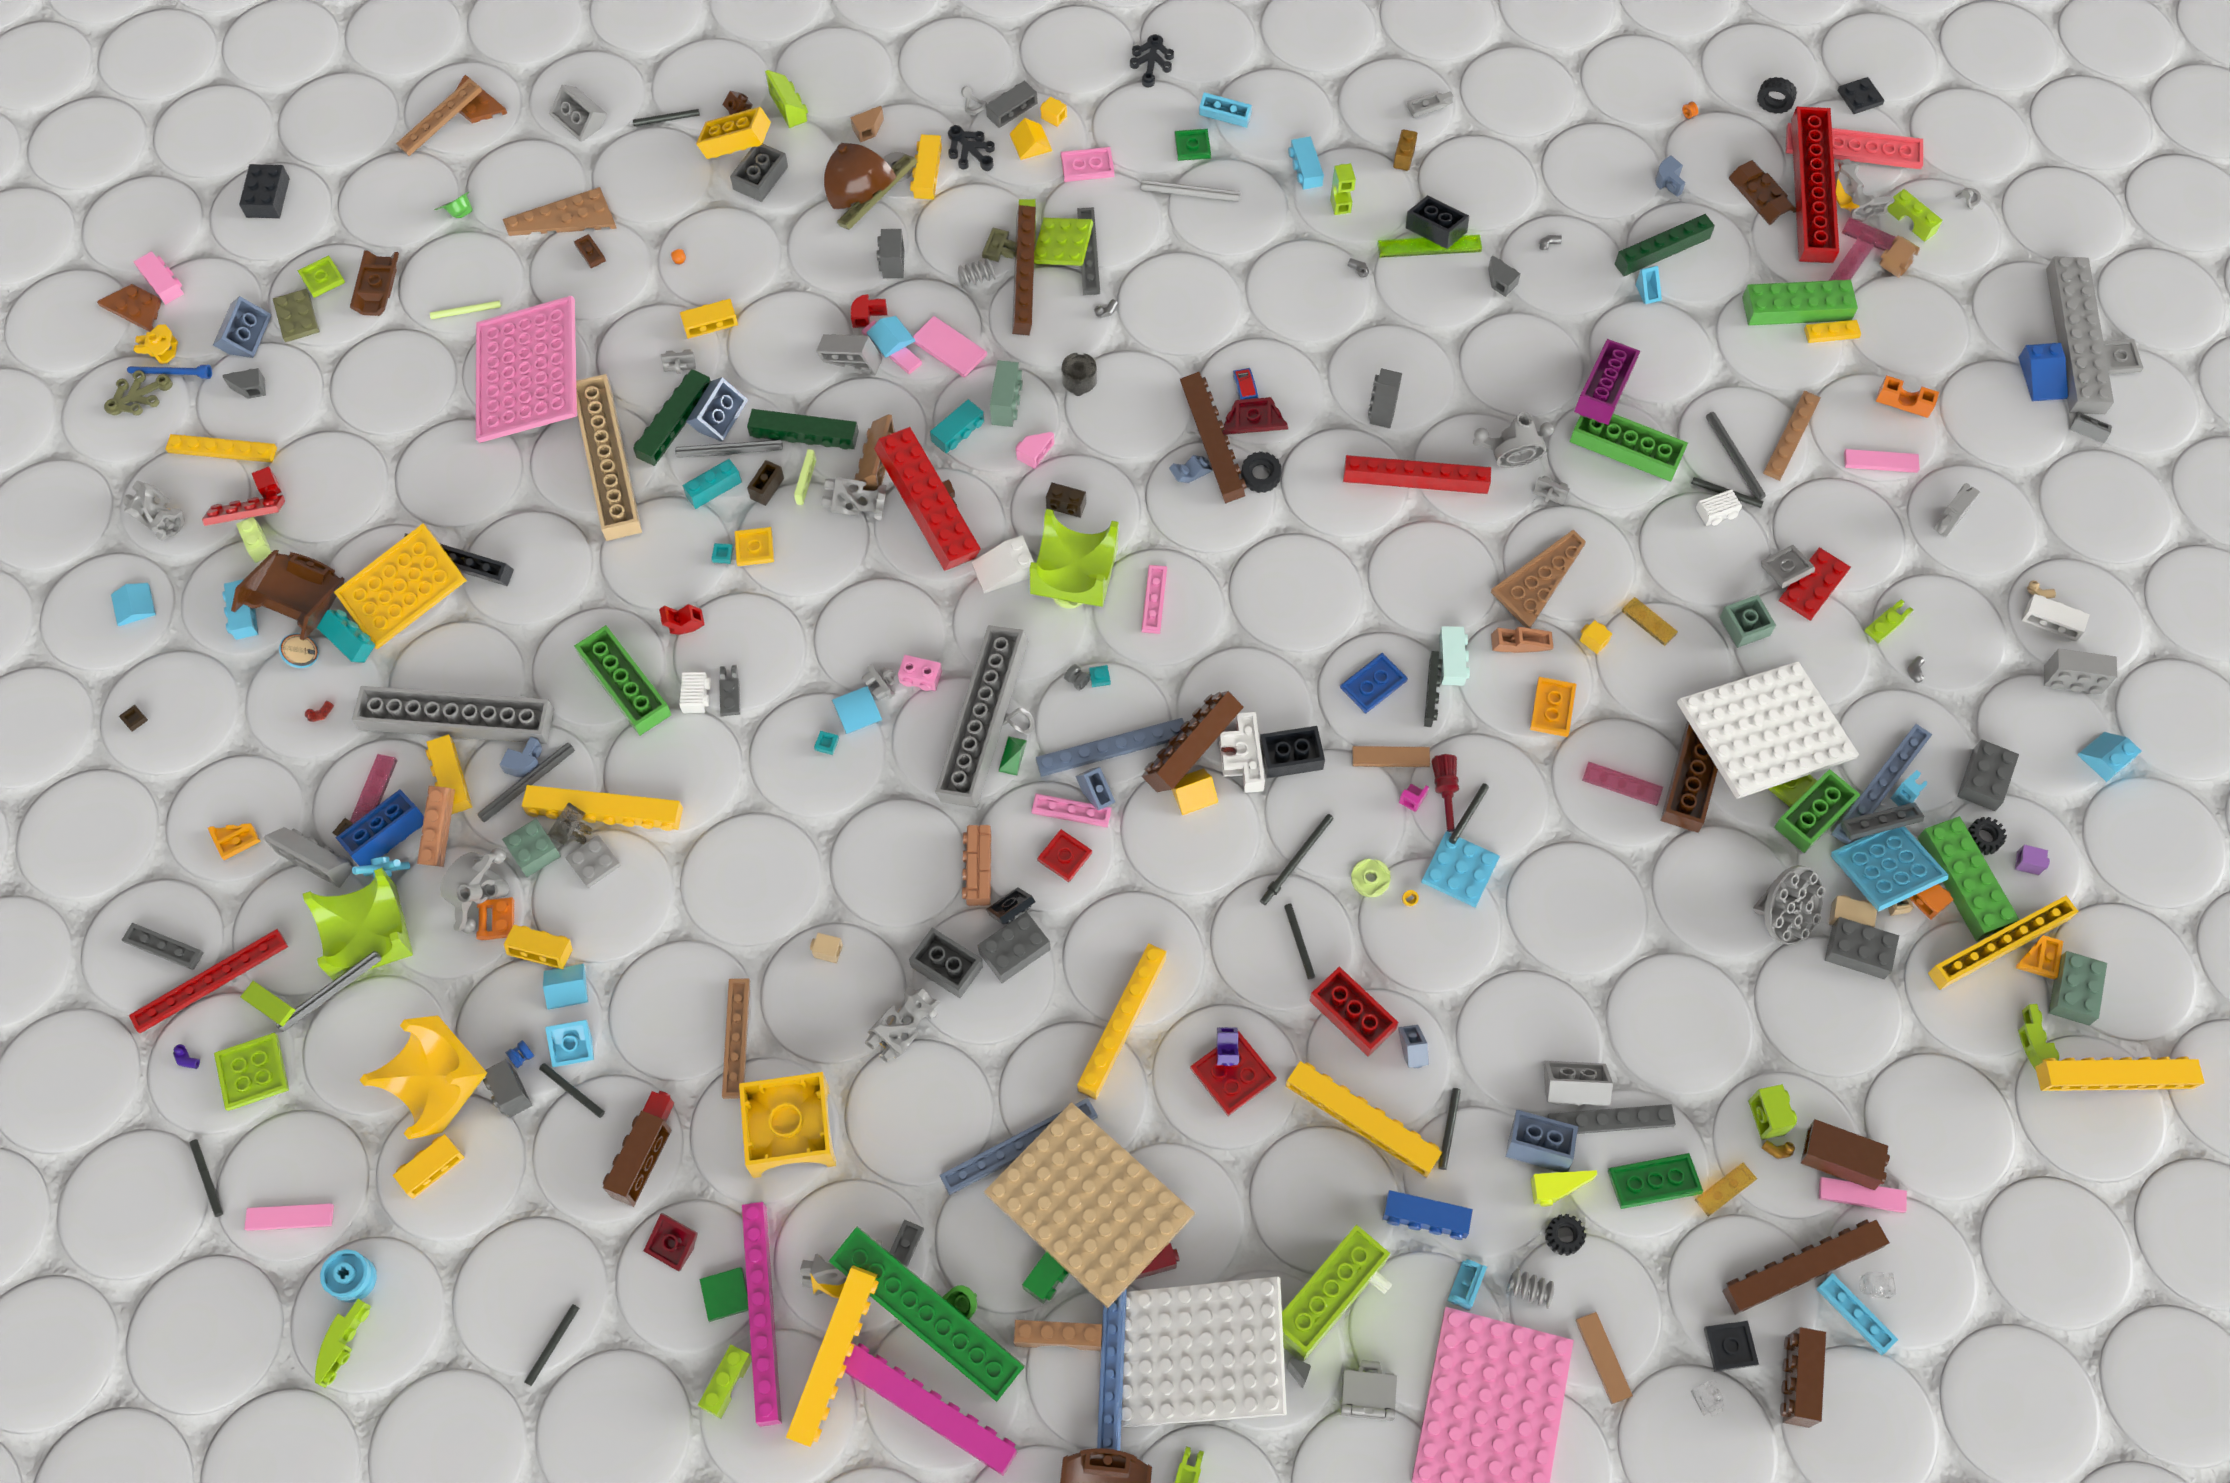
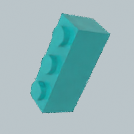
[930,399,984,454]
[682,459,742,509]
[317,610,375,663]

